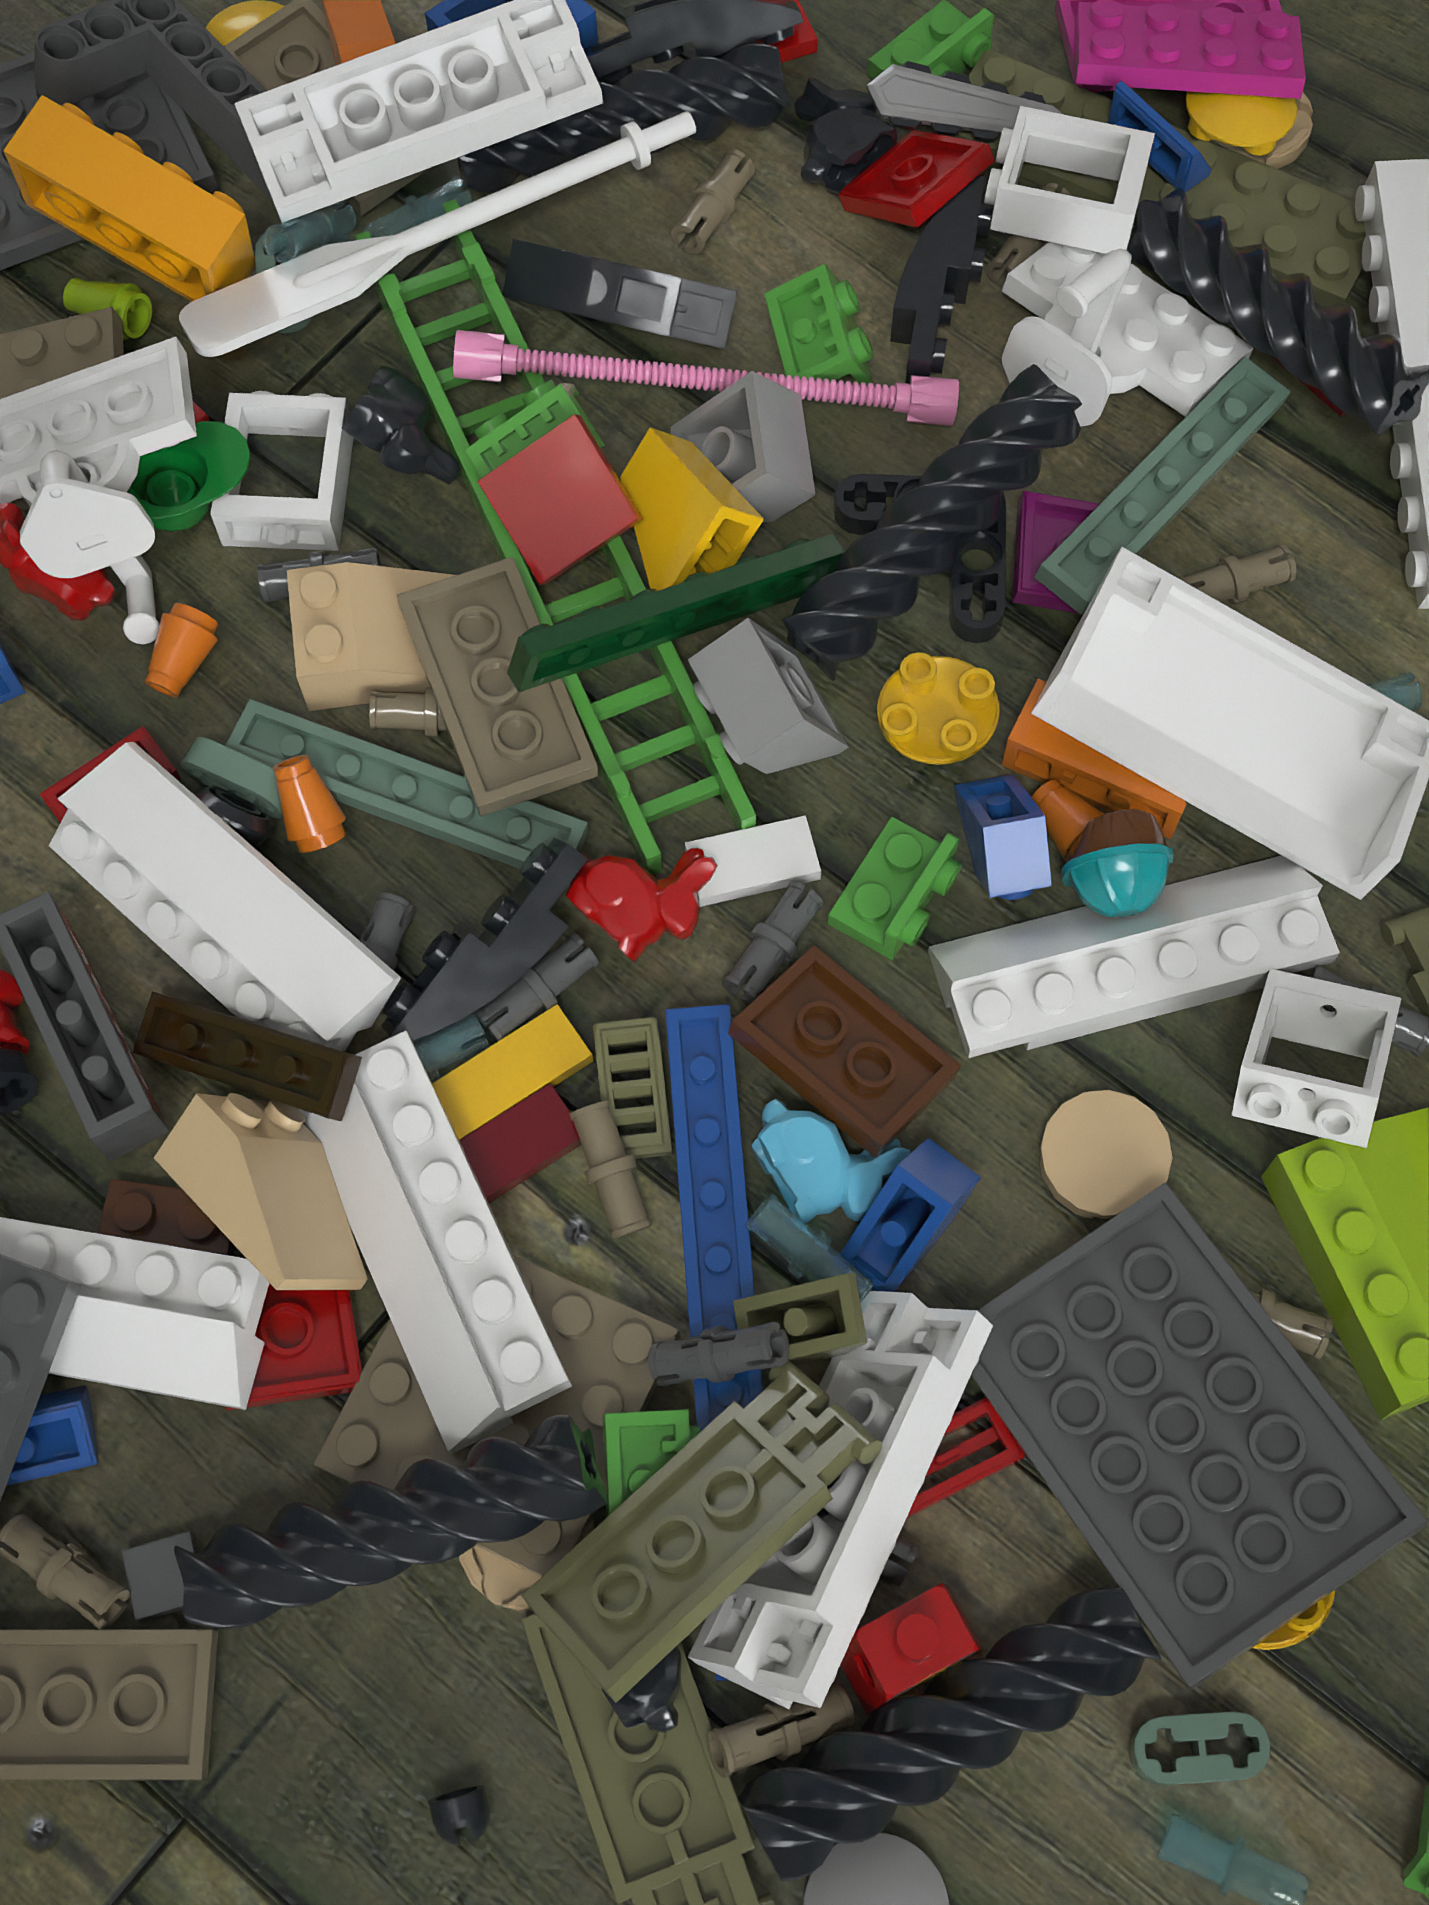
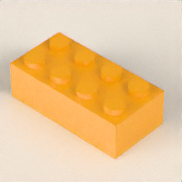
[3,95,256,302]

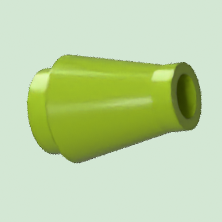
[63,277,152,340]

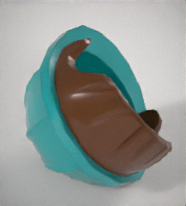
[1061,809,1174,918]

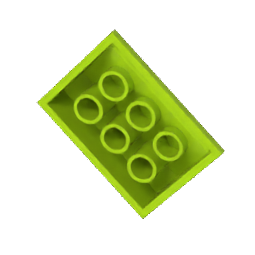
[1261,1107,1429,1420]

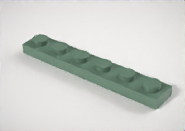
[1034,357,1291,615]
[225,699,589,869]

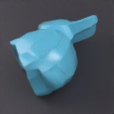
[751,1099,910,1227]

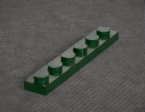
[507,534,845,692]

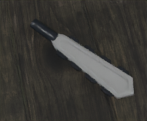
[867,61,1062,142]

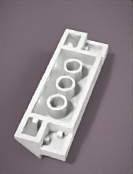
[234,0,603,223]
[49,742,401,1052]
[928,856,1340,1058]
[299,1031,572,1454]
[0,1217,269,1410]
[688,1291,993,1709]

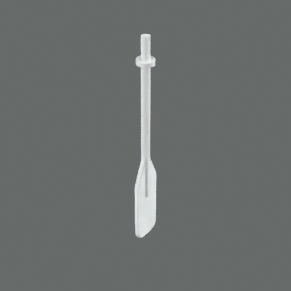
[179,111,696,357]

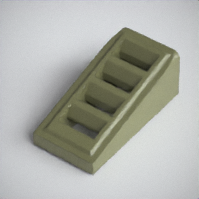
[593,1017,672,1159]

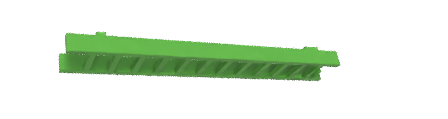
[355,199,756,875]

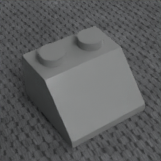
[670,371,816,523]
[688,618,849,774]

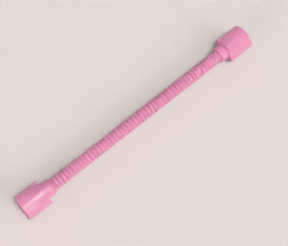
[453,330,959,427]

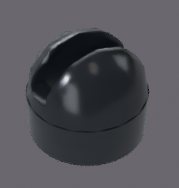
[428,1785,490,1846]

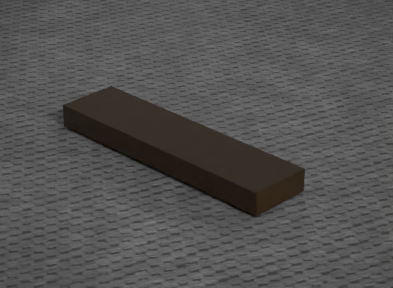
[132,991,362,1122]

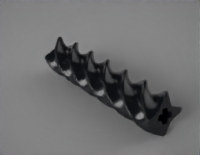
[457,44,791,193]
[1126,187,1429,436]
[782,364,1082,681]
[174,1415,607,1630]
[738,1586,1161,1882]

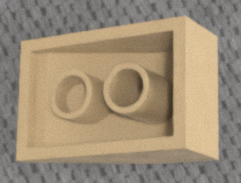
[287,562,455,711]
[154,1093,368,1290]

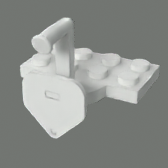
[1002,242,1254,427]
[0,337,197,644]

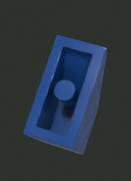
[954,774,1052,900]
[836,1138,982,1292]

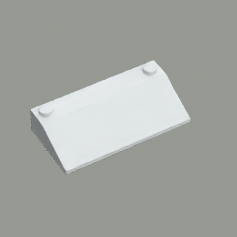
[1031,547,1429,900]

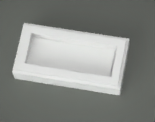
[685,815,821,907]

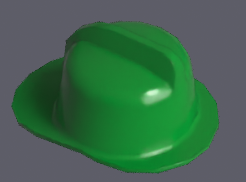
[127,421,251,532]

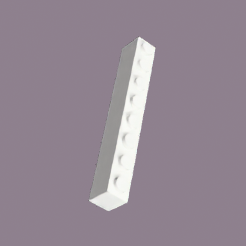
[1355,159,1429,609]

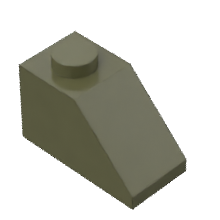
[733,1273,868,1365]

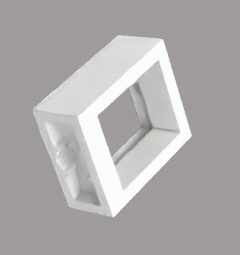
[984,106,1155,254]
[210,391,354,551]
[1232,968,1401,1148]

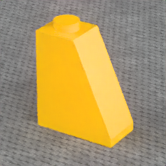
[620,427,764,591]

